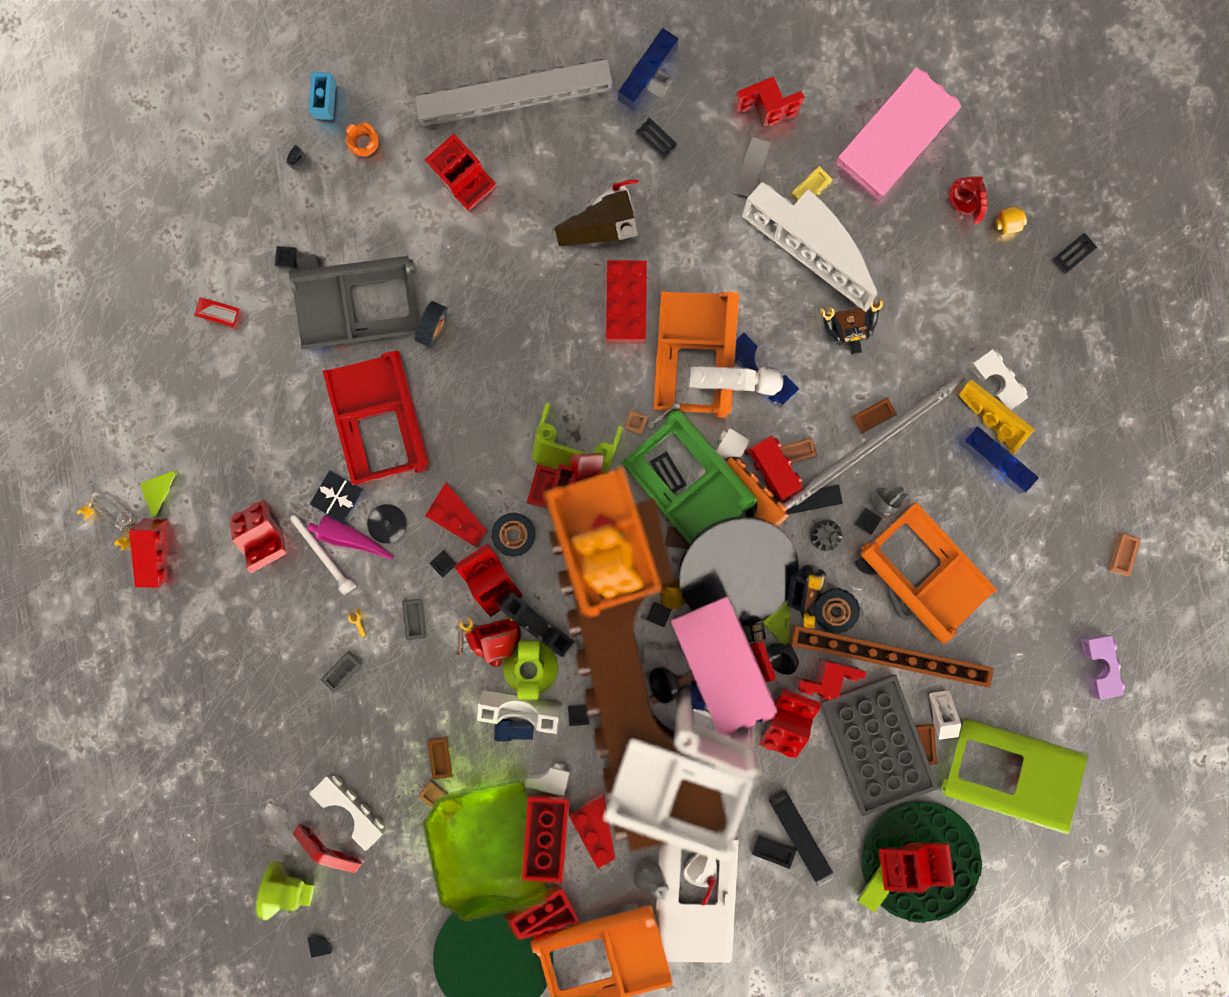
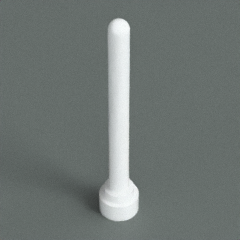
[290,515,356,595]

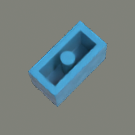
[308,72,336,120]

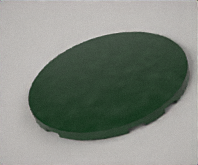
[861,800,982,923]
[433,896,554,997]

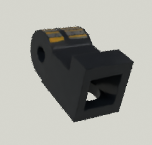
[742,623,766,643]

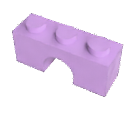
[1081,634,1125,700]

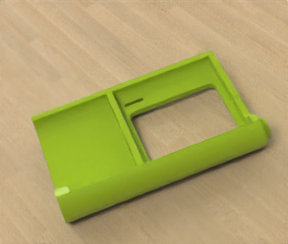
[941,718,1089,835]

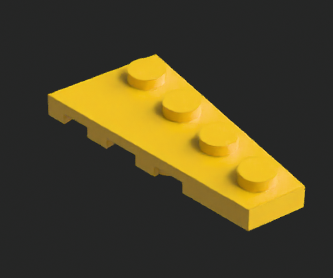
[959,379,1035,456]

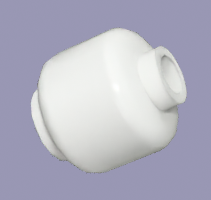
[755,367,783,395]

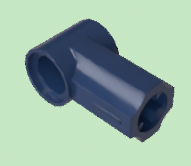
[494,719,534,742]

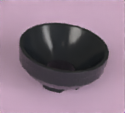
[766,643,799,675]
[649,667,680,704]

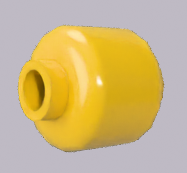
[995,206,1027,235]
[660,579,686,610]

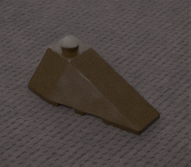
[554,190,638,246]

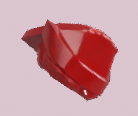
[949,176,988,224]

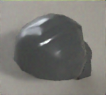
[872,487,911,516]
[634,861,669,899]

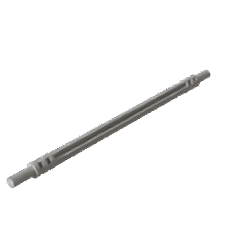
[783,373,967,509]

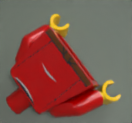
[459,614,521,667]

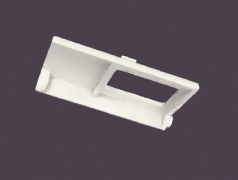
[604,739,753,862]
[656,838,739,962]

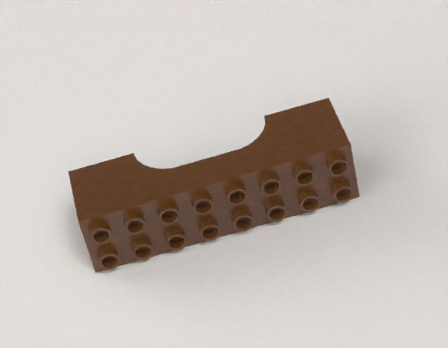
[549,499,728,852]

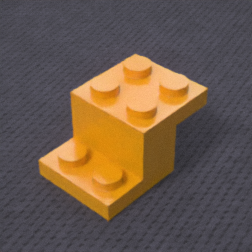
[573,526,643,598]

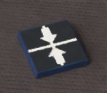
[310,470,365,524]

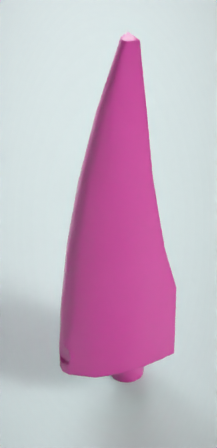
[307,515,393,560]

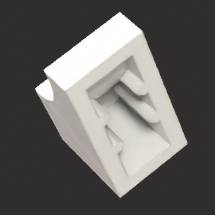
[929,690,961,740]
[524,763,570,796]

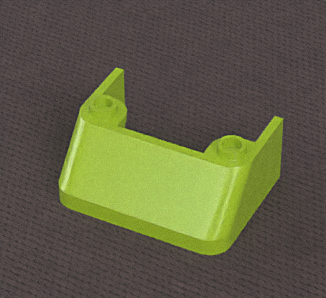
[532,402,623,476]

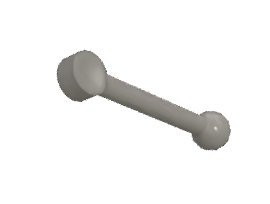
[647,402,680,429]

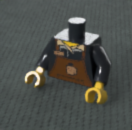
[820,297,883,355]
[787,565,826,628]

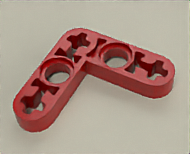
[293,824,362,873]

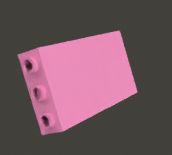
[835,67,961,201]
[671,596,777,736]

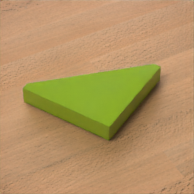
[140,471,177,518]
[761,600,791,644]

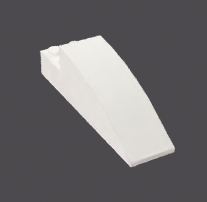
[742,182,878,312]

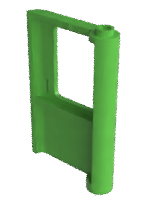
[621,410,758,545]

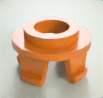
[345,122,379,157]

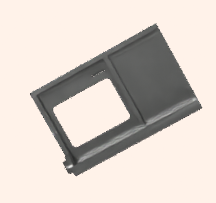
[289,256,419,349]

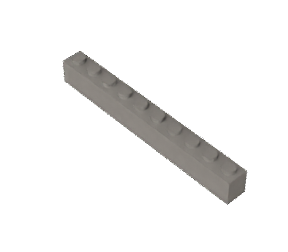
[414,58,612,126]

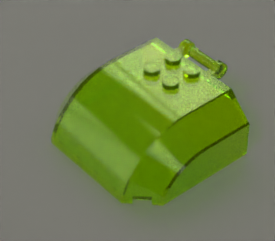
[422,775,547,921]

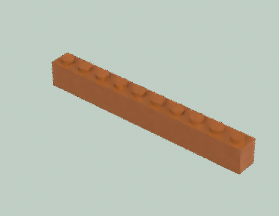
[789,625,994,688]

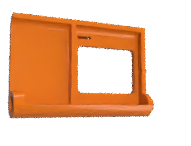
[544,467,661,618]
[531,905,673,997]

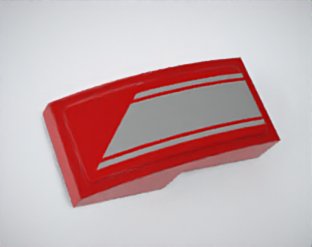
[194,297,240,328]

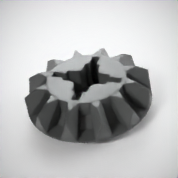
[810,519,843,551]

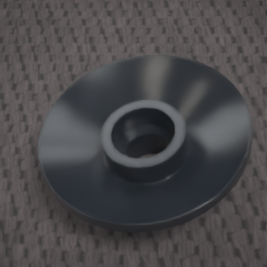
[367,504,407,543]

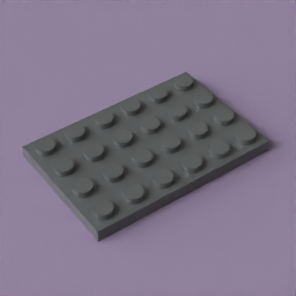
[821,675,938,816]

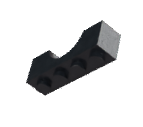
[496,591,575,658]

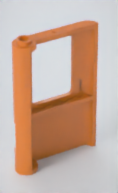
[653,291,740,418]
[860,502,997,644]

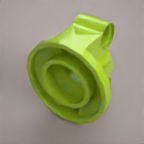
[503,640,558,700]
[256,861,315,920]

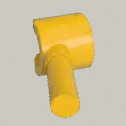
[348,608,366,637]

